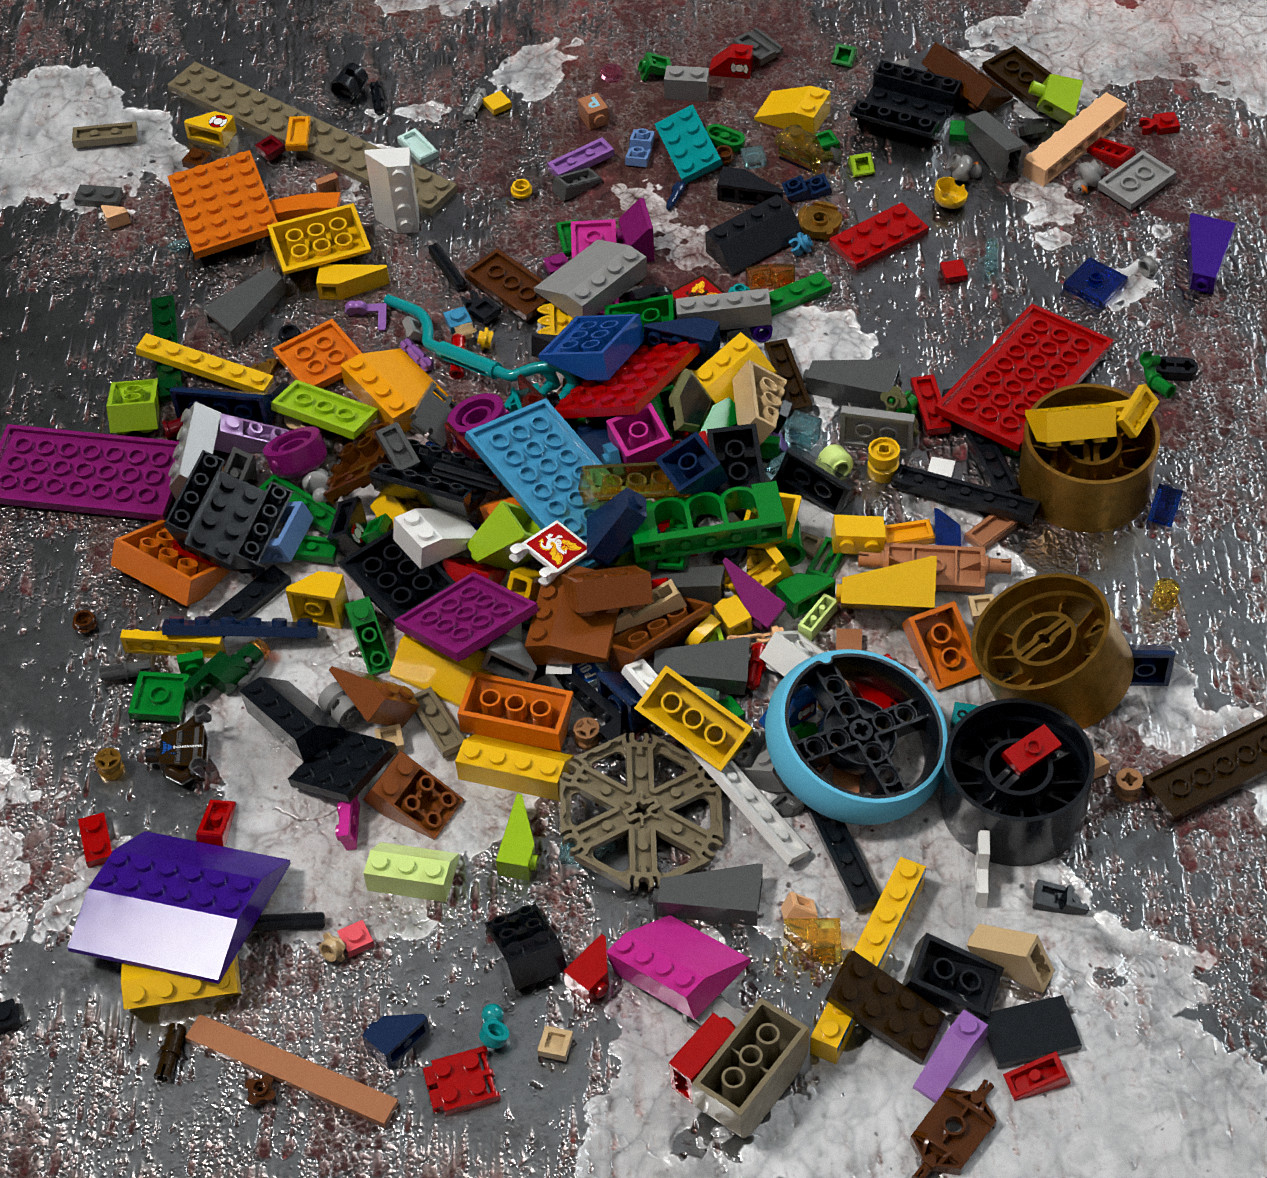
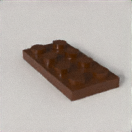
[464,248,551,322]

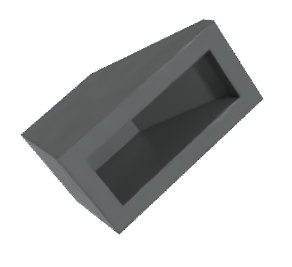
[481,634,537,683]

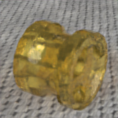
[1152,578,1180,610]

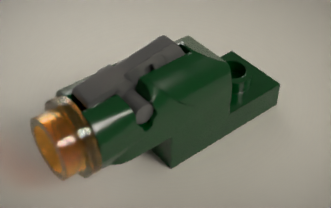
[184,638,271,704]

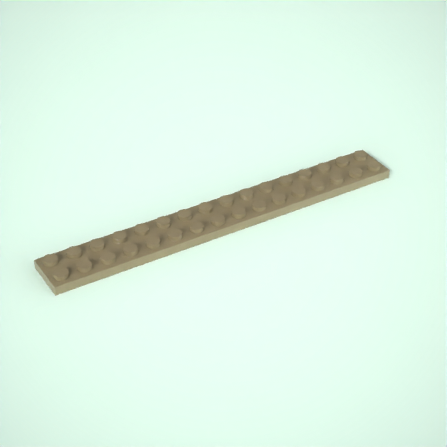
[167,62,458,216]

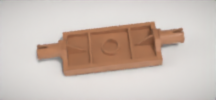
[858,543,1012,593]

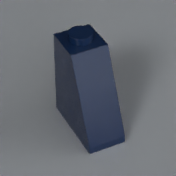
[587,487,647,567]

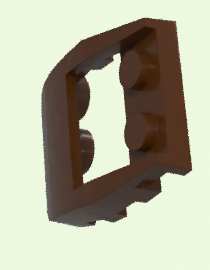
[323,422,392,505]

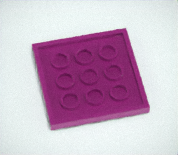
[394,572,539,662]

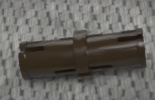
[153,1023,187,1083]

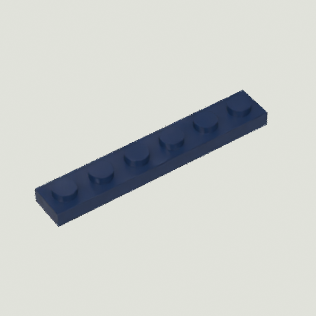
[162,616,319,638]

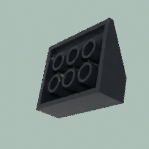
[337,528,456,626]

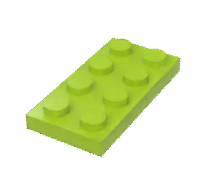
[271,380,378,440]

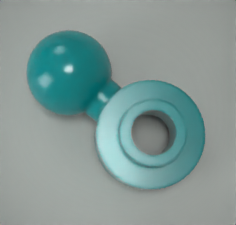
[479,1003,510,1049]

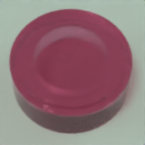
[600,63,622,83]

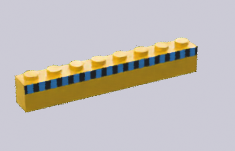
[810,856,926,1065]

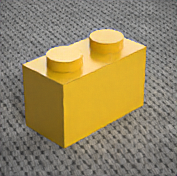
[831,515,886,554]

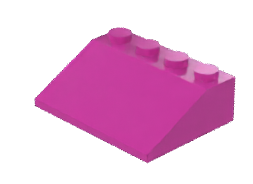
[606,915,751,1020]

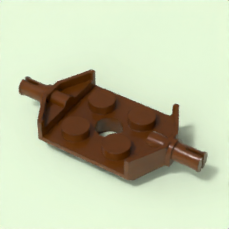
[910,1079,997,1178]

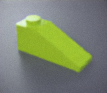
[496,793,539,881]

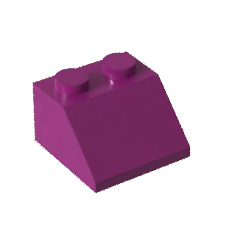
[616,198,655,262]

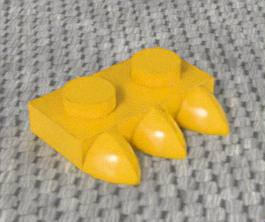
[537,303,573,335]

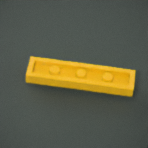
[120,629,226,658]

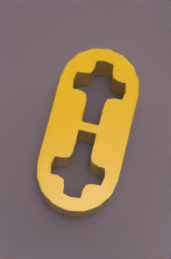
[685,614,722,645]

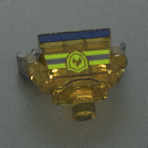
[774,125,843,174]

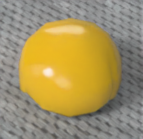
[934,177,968,209]

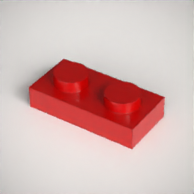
[78,812,113,868]

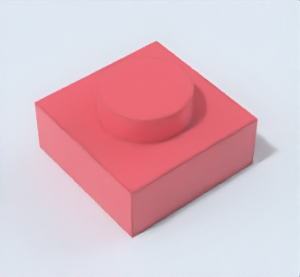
[337,919,375,958]

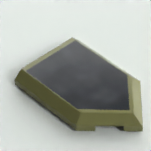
[669,369,712,434]

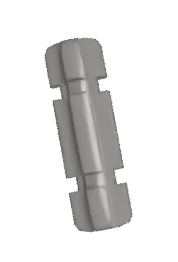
[463,87,487,121]

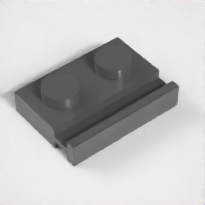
[733,27,783,66]

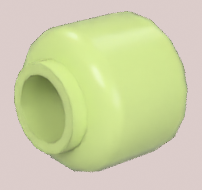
[818,444,853,476]

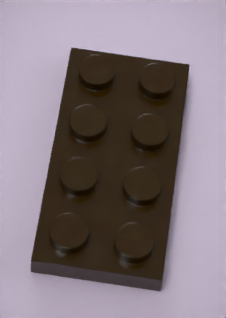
[982,45,1052,113]
[825,950,946,1064]

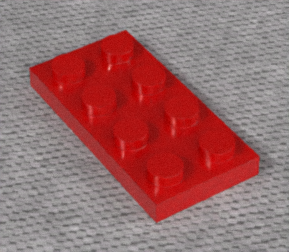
[829,202,929,270]

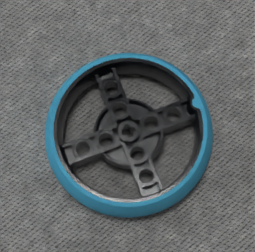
[765,649,949,825]

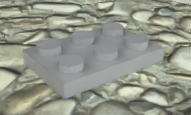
[1097,150,1176,210]
[839,405,915,454]

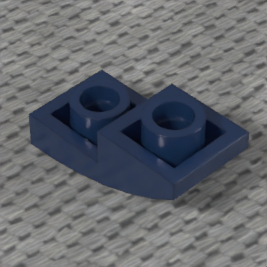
[781,173,832,201]

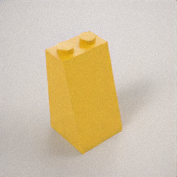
[836,556,937,612]

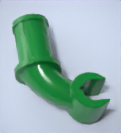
[1140,350,1177,399]

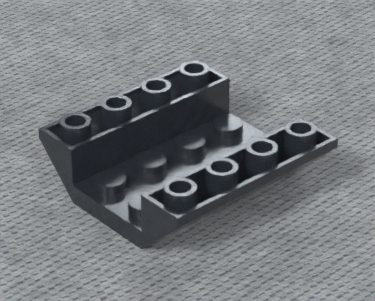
[850,60,962,141]
[369,439,494,517]
[164,450,294,570]

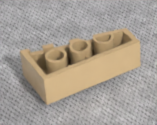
[732,360,787,445]

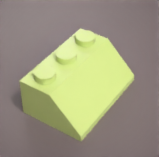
[363,842,460,902]

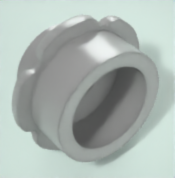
[1138,255,1159,277]

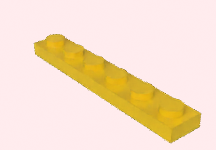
[136,333,274,393]

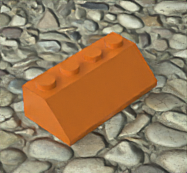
[457,671,574,752]

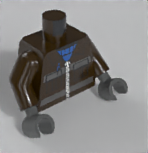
[145,703,212,785]

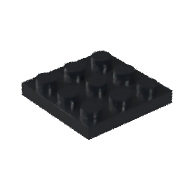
[288,730,398,803]

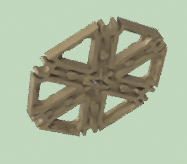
[559,733,724,892]

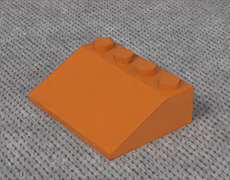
[111,520,231,606]

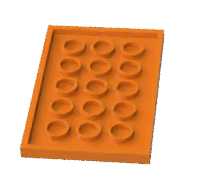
[167,150,278,259]

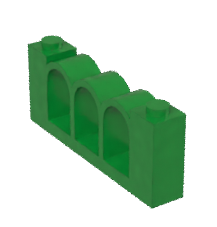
[631,481,788,563]

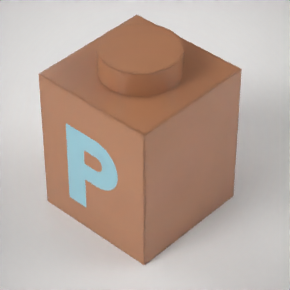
[578,93,609,130]

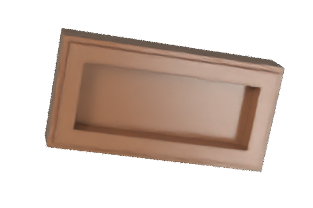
[964,514,1017,551]

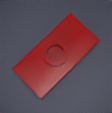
[1001,724,1062,776]

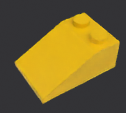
[754,86,831,137]

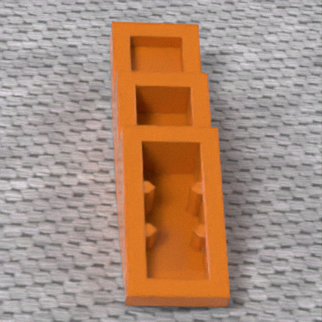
[270,192,342,222]

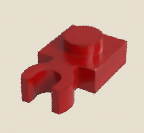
[1138,112,1180,135]

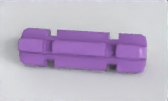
[400,338,434,372]

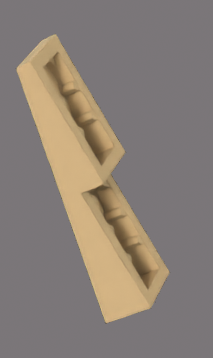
[614,579,687,634]

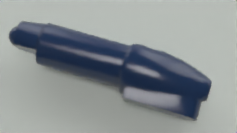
[666,181,686,210]

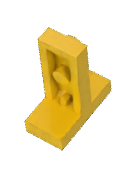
[1097,384,1160,438]
[728,542,794,601]

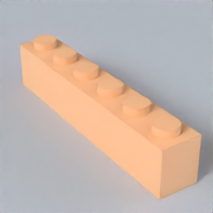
[1023,92,1127,187]

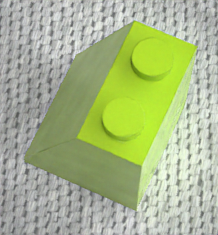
[466,501,541,570]

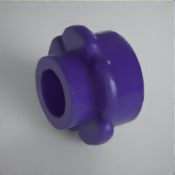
[750,325,773,342]

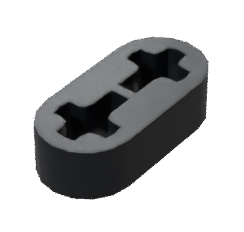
[1155,356,1198,381]

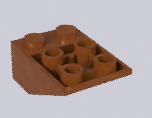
[362,750,464,840]

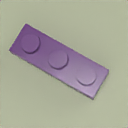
[547,137,614,177]

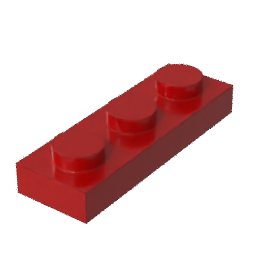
[910,374,951,436]

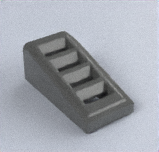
[552,167,602,201]

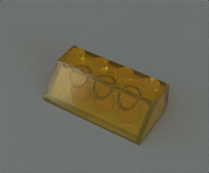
[578,462,691,505]

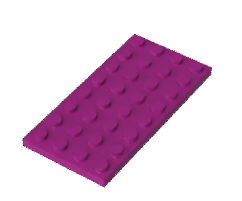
[0,424,179,520]

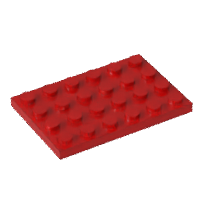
[554,342,700,419]

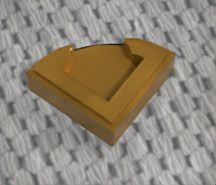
[250,358,280,375]

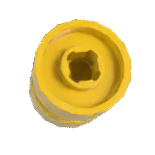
[867,437,900,483]

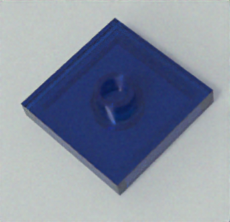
[1063,257,1128,308]

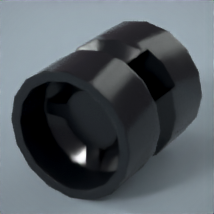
[330,63,369,103]

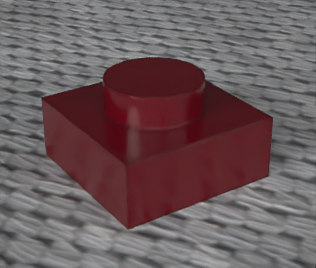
[255,134,286,161]

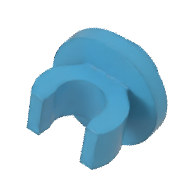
[789,232,813,257]

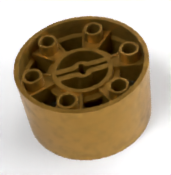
[1018,383,1160,533]
[971,573,1134,729]

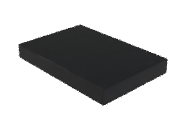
[980,995,1082,1069]

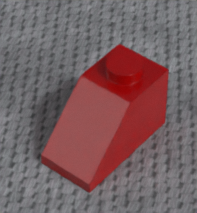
[563,934,609,1004]

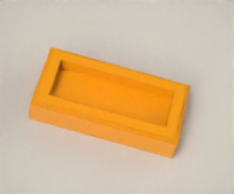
[285,116,311,151]
[885,519,935,545]

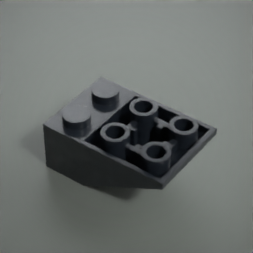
[484,903,567,990]

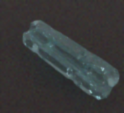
[985,238,998,275]

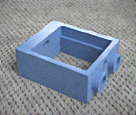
[259,501,314,563]

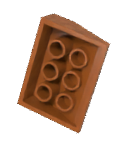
[525,565,620,665]

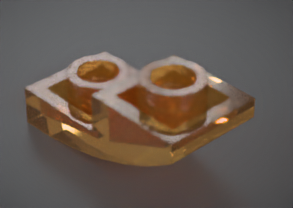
[746,263,795,290]

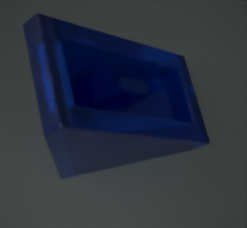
[1148,482,1188,528]

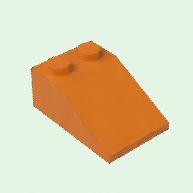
[902,601,981,691]

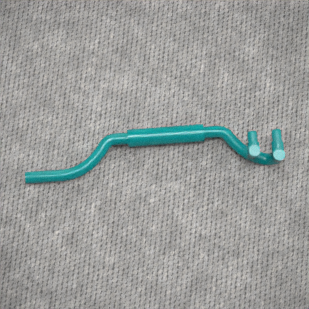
[384,294,580,400]

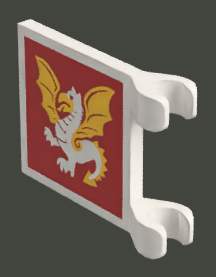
[509,520,587,587]

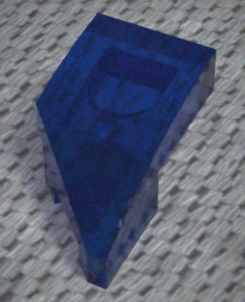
[934,508,961,546]

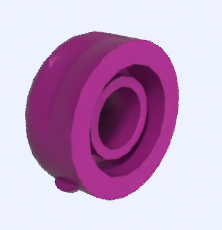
[447,393,510,451]
[263,426,327,479]

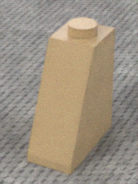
[967,924,1055,993]

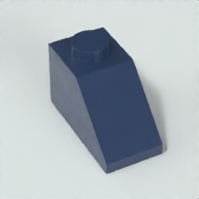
[362,1014,430,1069]

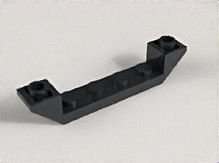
[532,665,623,761]

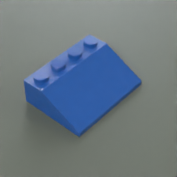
[538,314,645,382]

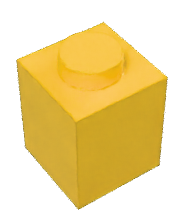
[507,566,542,600]
[714,595,752,636]

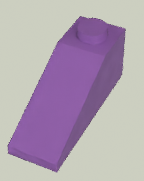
[913,1010,988,1103]

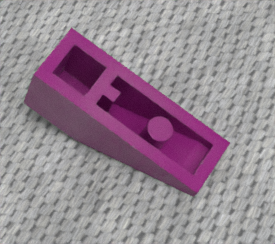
[723,557,787,631]

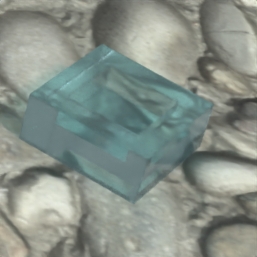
[741,145,766,169]

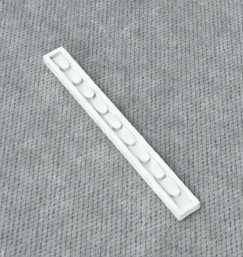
[621,659,810,865]

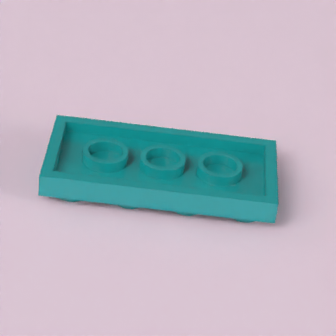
[654,104,723,184]

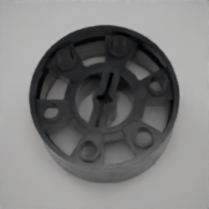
[940,698,1095,866]

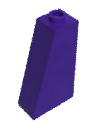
[1187,213,1236,294]

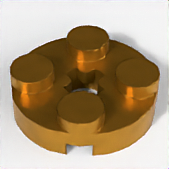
[798,201,842,241]

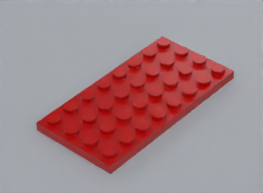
[934,304,1114,452]

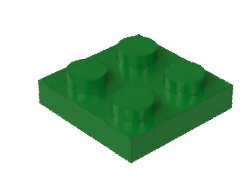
[128,671,190,722]

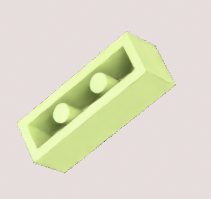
[798,593,838,641]

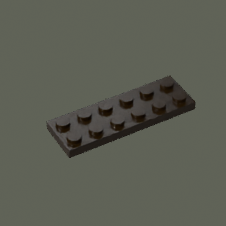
[1142,715,1267,823]

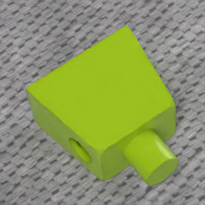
[1028,74,1083,125]

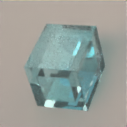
[783,410,822,451]

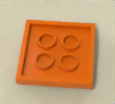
[272,319,362,388]

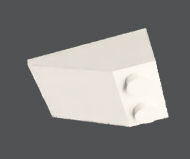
[393,508,476,569]

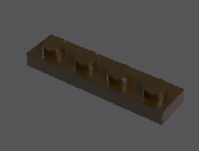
[764,338,812,416]

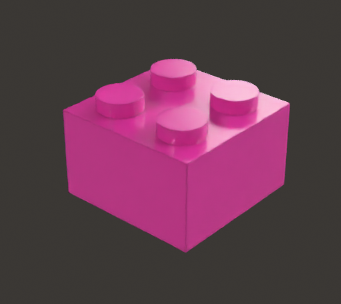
[606,403,672,474]

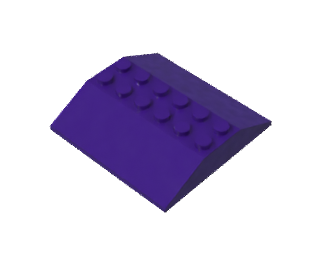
[67,831,291,984]

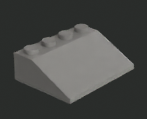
[534,239,647,318]

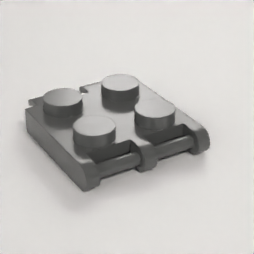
[410,382,457,447]

